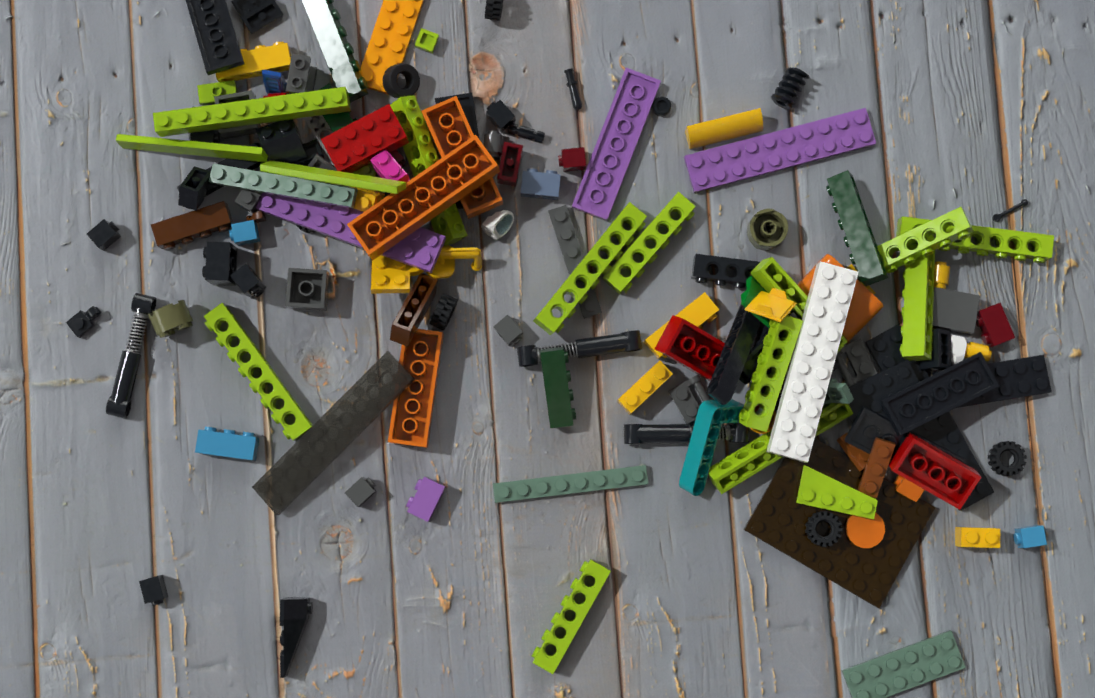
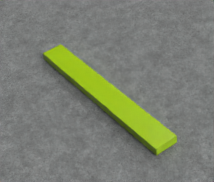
[116,134,268,162]
[260,160,406,194]

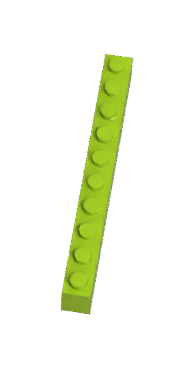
[153,87,351,137]

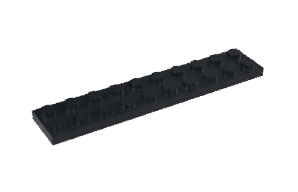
[864,324,994,511]

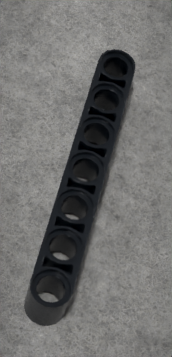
[707,304,761,405]

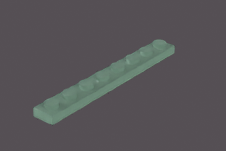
[208,163,358,209]
[493,465,648,503]

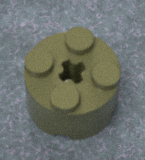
[747,209,788,250]
[148,300,193,338]

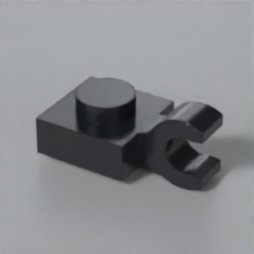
[66,306,102,338]

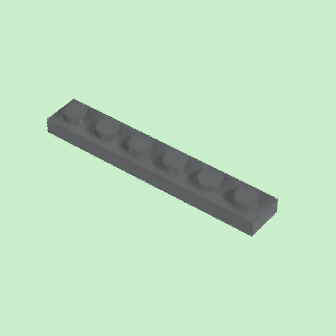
[548,205,602,319]

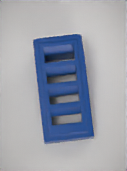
[262,70,287,94]

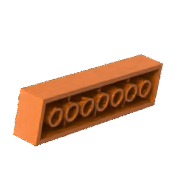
[347,135,500,261]

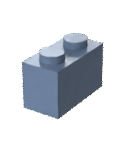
[521,168,561,200]

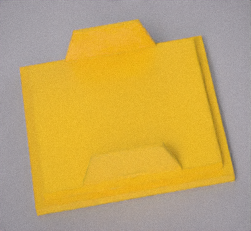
[745,288,797,322]

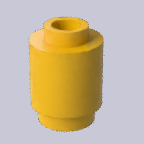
[934,261,950,289]
[964,342,992,361]

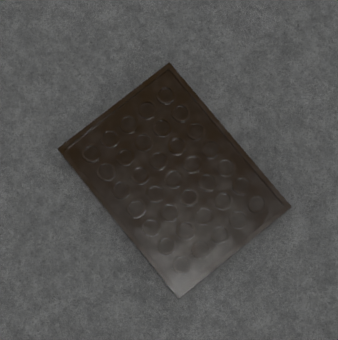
[743,438,936,608]

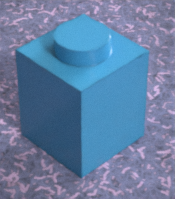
[229,220,260,246]
[1013,525,1047,548]

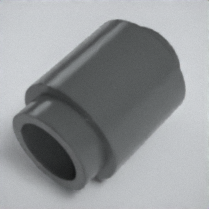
[484,131,503,160]

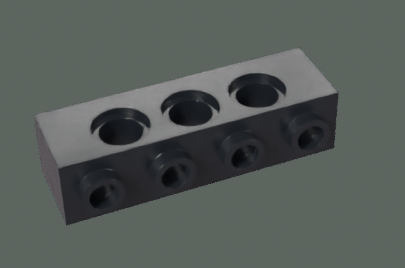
[691,254,760,288]

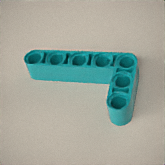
[679,399,744,496]

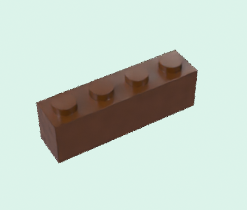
[151,201,234,250]
[390,273,438,346]

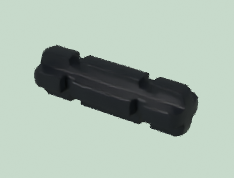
[508,123,545,143]

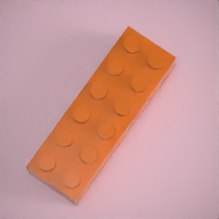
[421,96,503,219]
[388,329,444,448]

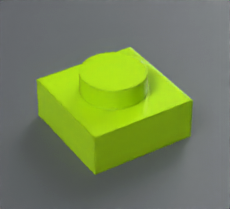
[415,28,439,54]

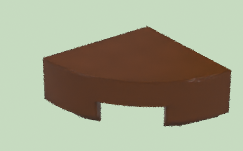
[246,211,266,223]

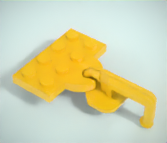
[371,245,482,294]

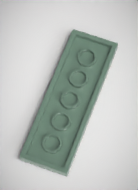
[841,630,966,698]

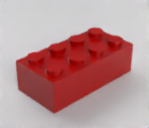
[321,104,409,173]
[655,315,725,381]
[889,432,981,510]

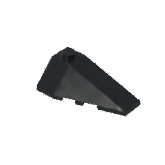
[280,597,313,678]

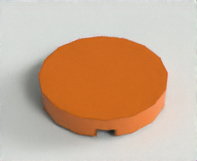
[845,512,885,548]

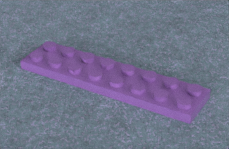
[572,68,661,221]

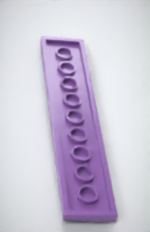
[684,108,876,193]
[256,193,446,273]

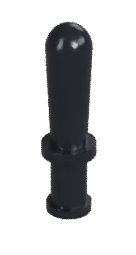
[564,68,582,110]

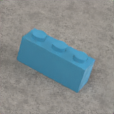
[195,427,259,461]

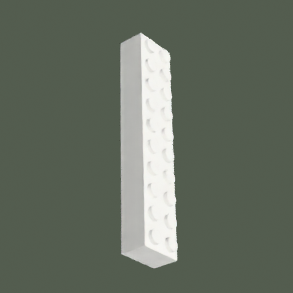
[766,261,858,463]

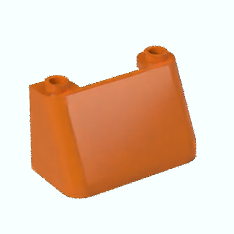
[797,254,884,343]

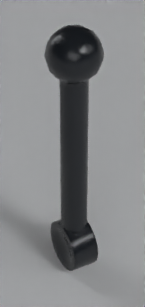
[992,199,1029,222]

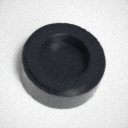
[652,96,671,117]

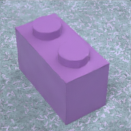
[406,477,446,522]

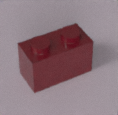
[497,142,523,187]
[976,303,1015,348]

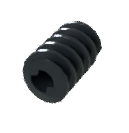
[771,67,809,110]

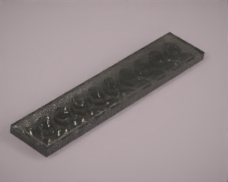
[252,351,415,515]

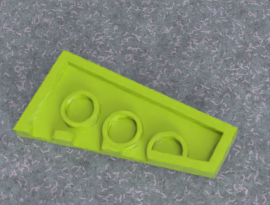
[796,465,878,520]

